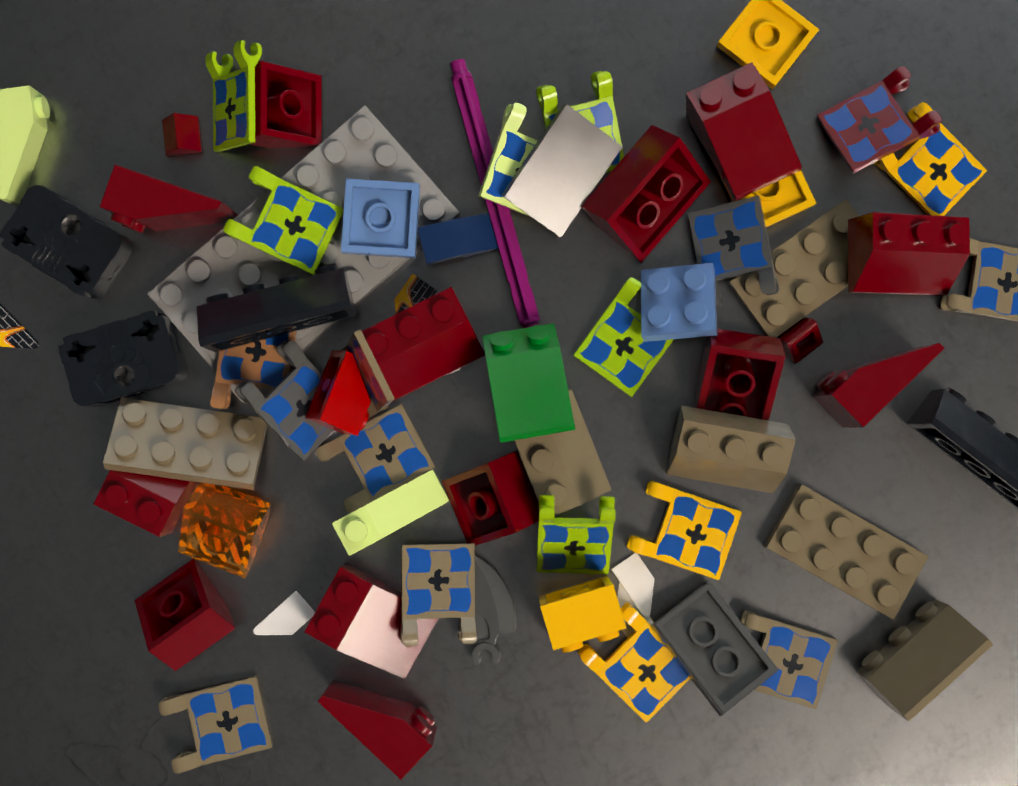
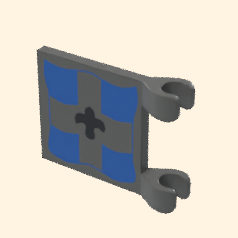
[688,195,780,307]
[235,340,334,461]

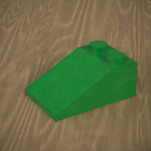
[482,323,575,443]

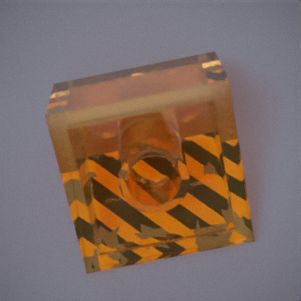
[178,483,271,578]

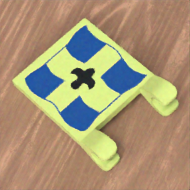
[478,103,538,216]

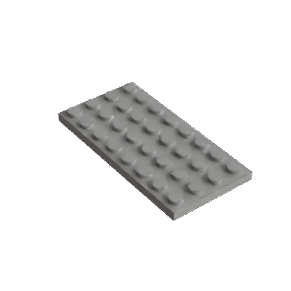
[148,105,460,403]

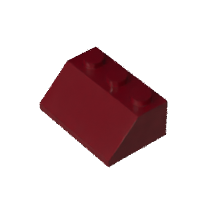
[581,125,711,263]
[848,212,970,296]
[362,287,485,402]

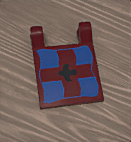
[817,66,942,173]

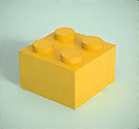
[538,575,626,653]

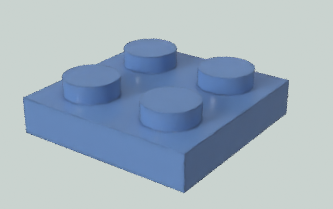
[341,179,420,259]
[641,263,717,342]

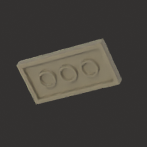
[727,198,859,338]
[103,397,267,490]
[764,484,929,620]

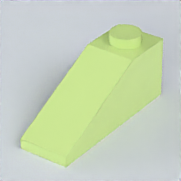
[0,85,50,206]
[332,469,450,556]

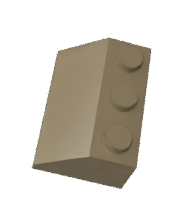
[514,389,612,515]
[666,405,796,493]
[857,600,994,721]

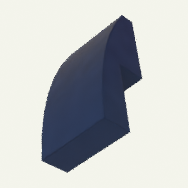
[417,213,498,265]

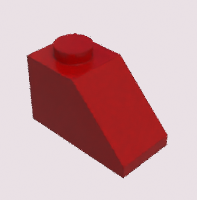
[305,350,371,436]

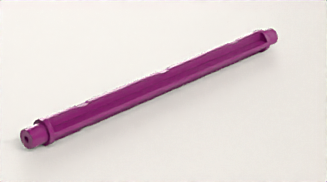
[450,59,540,328]

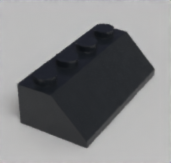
[197,265,357,353]
[906,388,1018,509]

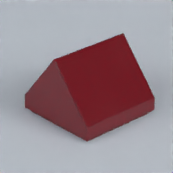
[162,113,202,156]
[777,317,823,364]

